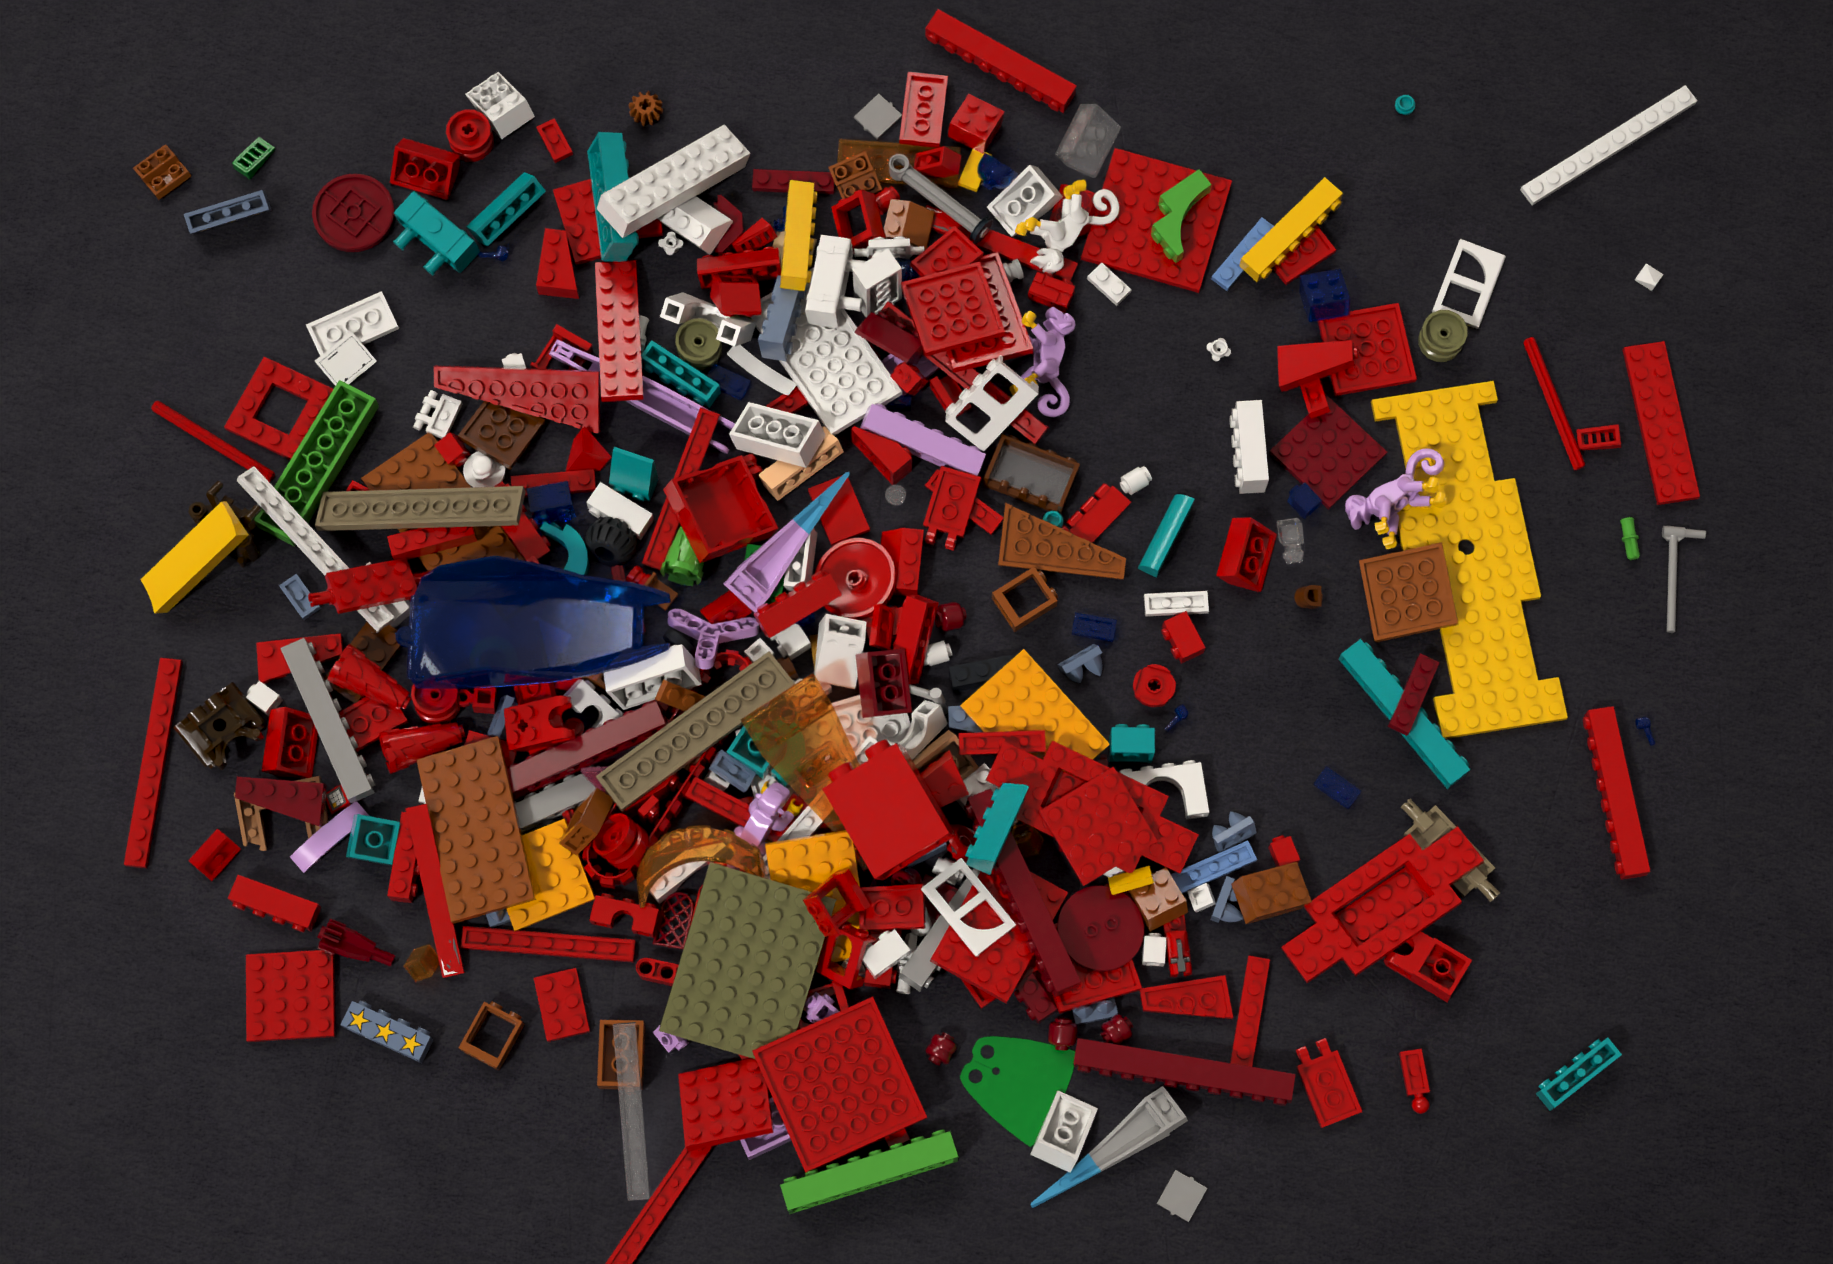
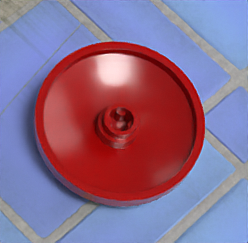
[815,538,897,620]

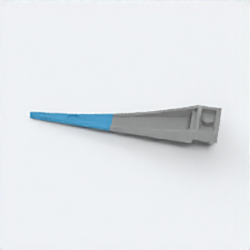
[1031,1086,1188,1208]

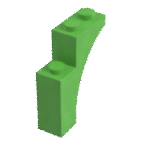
[1151,169,1212,263]

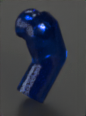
[773,205,787,232]

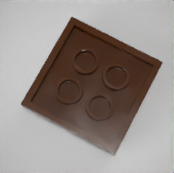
[458,401,545,470]

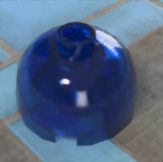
[977,153,1018,191]

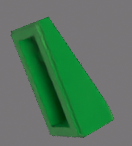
[232,137,275,179]

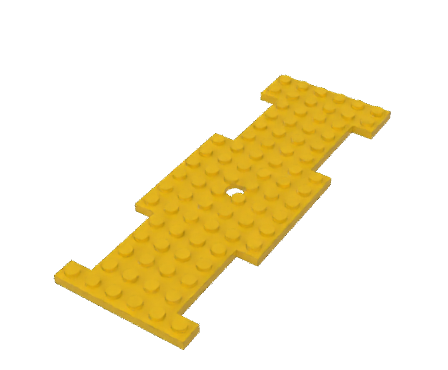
[1371,381,1568,739]

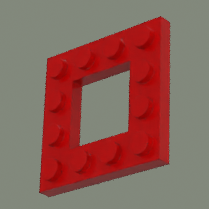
[224,357,333,460]

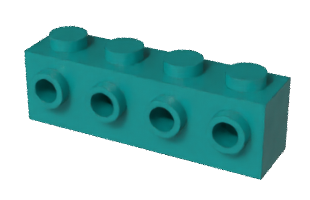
[466,172,546,246]
[641,340,721,409]
[1536,1037,1622,1111]

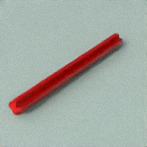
[1524,337,1585,470]
[151,401,275,482]

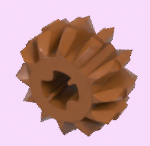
[629,91,663,126]

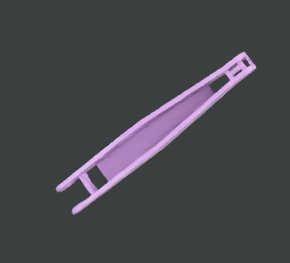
[549,340,735,454]

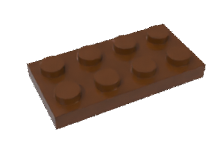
[324,622,408,704]

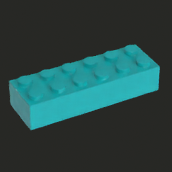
[587,132,639,262]

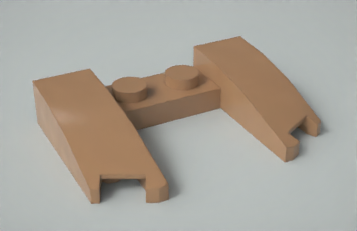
[234,776,328,851]

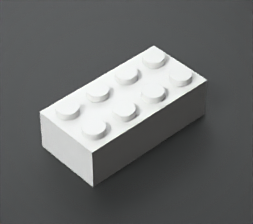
[853,249,902,317]
[1230,400,1269,494]
[729,402,826,468]
[603,644,702,710]

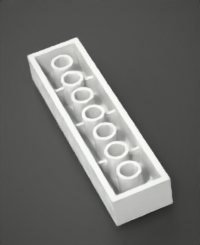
[597,125,750,238]

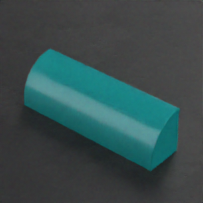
[1138,494,1195,578]

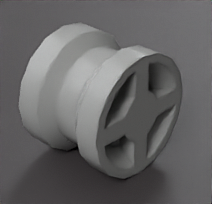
[1003,259,1024,283]

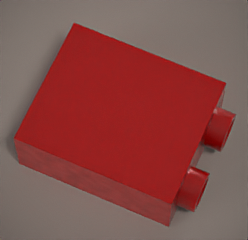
[822,739,957,881]

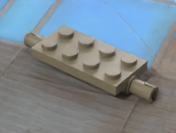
[1400,798,1500,902]

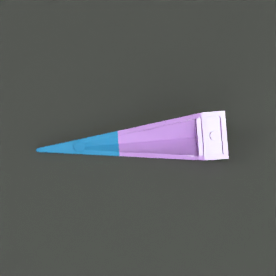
[723,472,850,613]

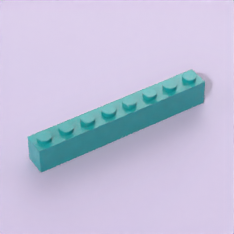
[1339,639,1470,789]

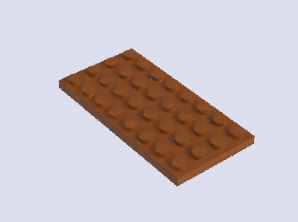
[361,433,525,609]
[417,736,536,924]

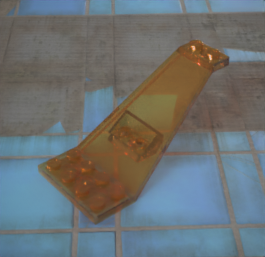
[740,673,868,871]

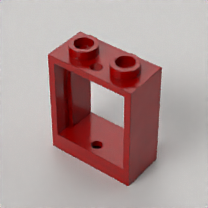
[831,190,886,254]

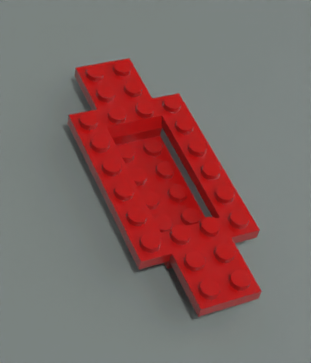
[985,740,1199,874]
[1281,827,1484,983]

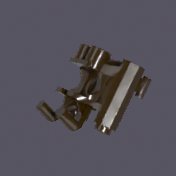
[188,481,261,568]
[173,682,265,770]

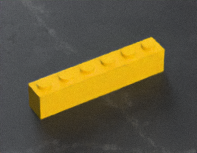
[1239,177,1343,282]
[780,180,817,291]

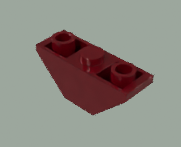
[714,195,743,256]

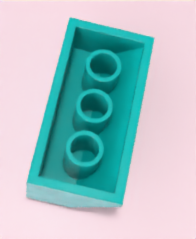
[965,783,1029,875]

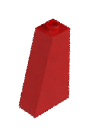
[1277,340,1359,392]

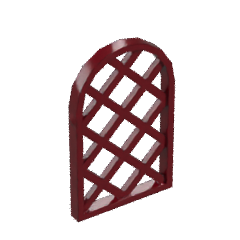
[653,892,695,950]

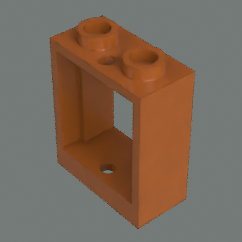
[992,566,1058,632]
[559,788,613,856]
[459,1001,525,1071]

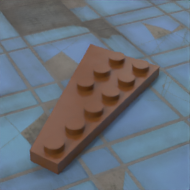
[998,503,1126,580]

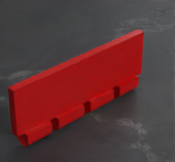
[1061,483,1131,543]

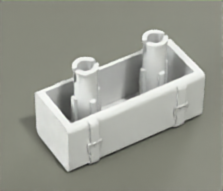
[805,235,867,328]

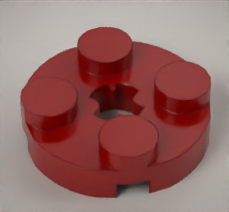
[1133,664,1176,707]

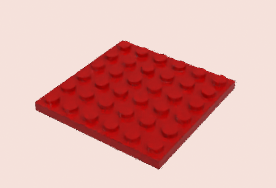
[1081,148,1232,293]
[752,997,927,1173]

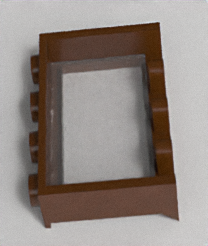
[983,434,1080,514]

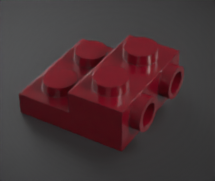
[1013,971,1058,1024]

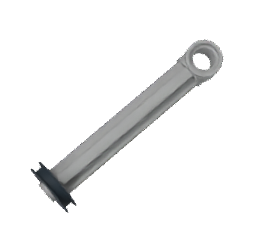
[889,154,993,244]

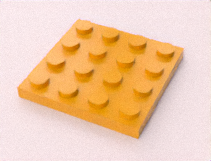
[506,819,595,931]

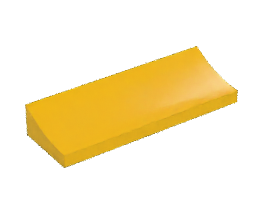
[140,501,249,613]

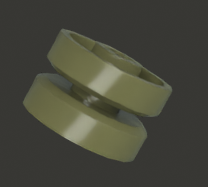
[1418,310,1467,362]
[675,318,722,371]

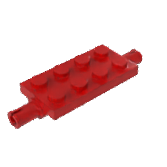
[308,558,433,614]

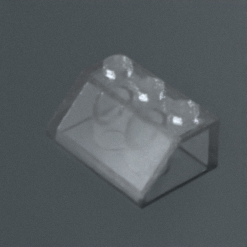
[1055,104,1121,178]

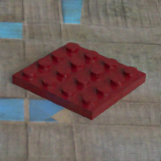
[1269,396,1387,510]

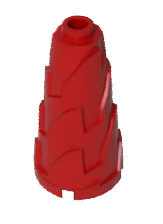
[327,644,412,710]
[379,722,465,774]

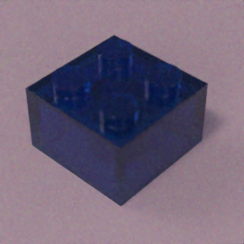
[1299,269,1350,322]
[526,481,576,526]

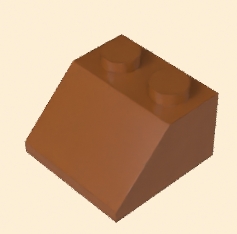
[884,199,935,250]

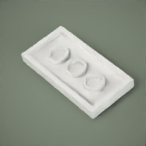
[306,291,399,356]

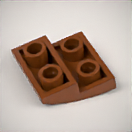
[133,144,191,200]
[829,151,883,199]

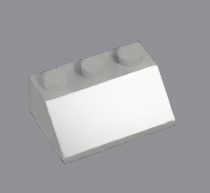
[657,196,733,255]

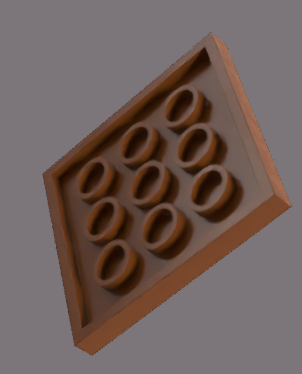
[1359,542,1459,642]

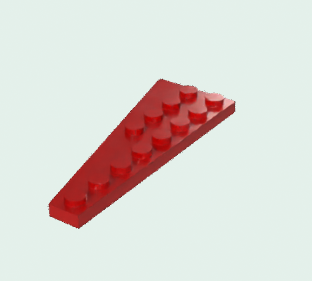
[434,365,600,433]

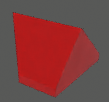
[565,427,612,472]

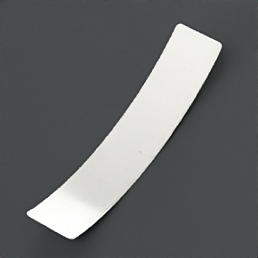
[727,345,797,396]

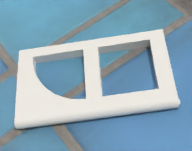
[1432,239,1506,329]
[921,858,1016,956]

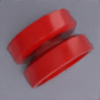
[446,110,494,162]
[411,671,461,724]
[593,813,648,869]

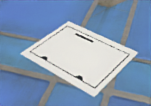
[315,331,377,386]

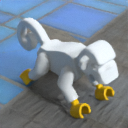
[1015,180,1119,274]

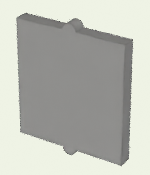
[854,94,902,140]
[1157,1170,1207,1222]

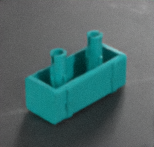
[393,191,480,275]

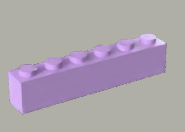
[860,404,986,476]

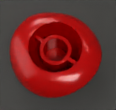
[947,824,977,863]

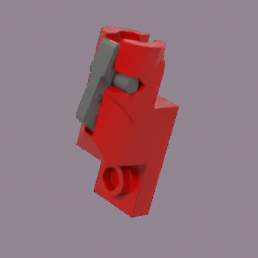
[1163,915,1192,977]

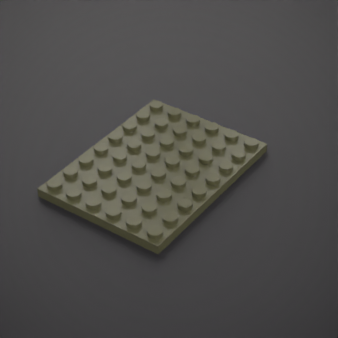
[659,862,836,1059]

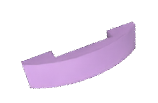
[290,801,369,873]

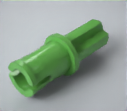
[1620,517,1640,560]

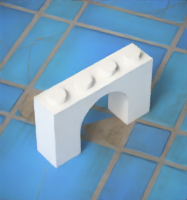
[660,292,757,347]
[1119,760,1209,819]

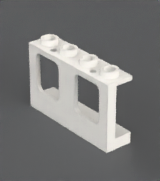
[945,355,1039,452]

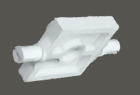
[854,237,924,262]

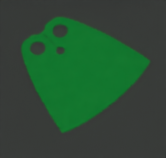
[960,1036,1075,1147]

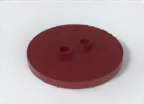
[312,174,395,252]
[1057,886,1144,972]

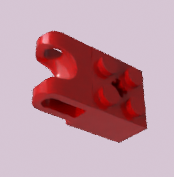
[504,695,576,752]
[1384,932,1472,1002]

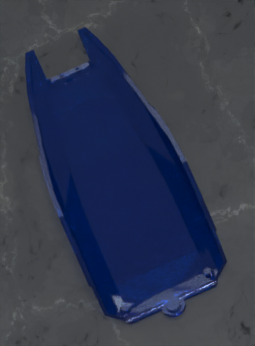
[395,556,671,689]

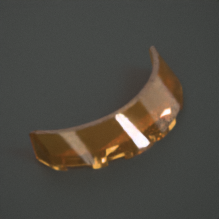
[636,825,766,908]

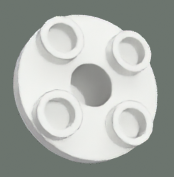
[463,451,505,488]

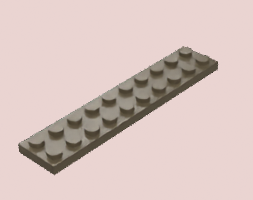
[315,486,525,531]
[596,651,795,811]

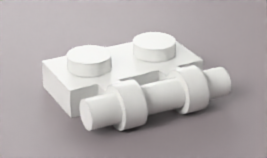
[413,390,462,439]

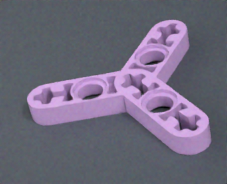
[668,609,759,669]

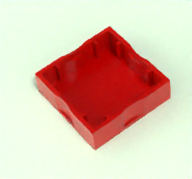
[663,455,779,563]

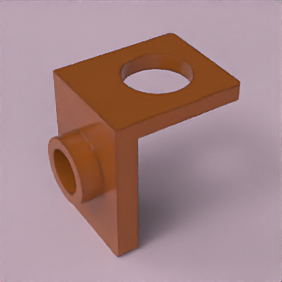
[641,572,678,611]

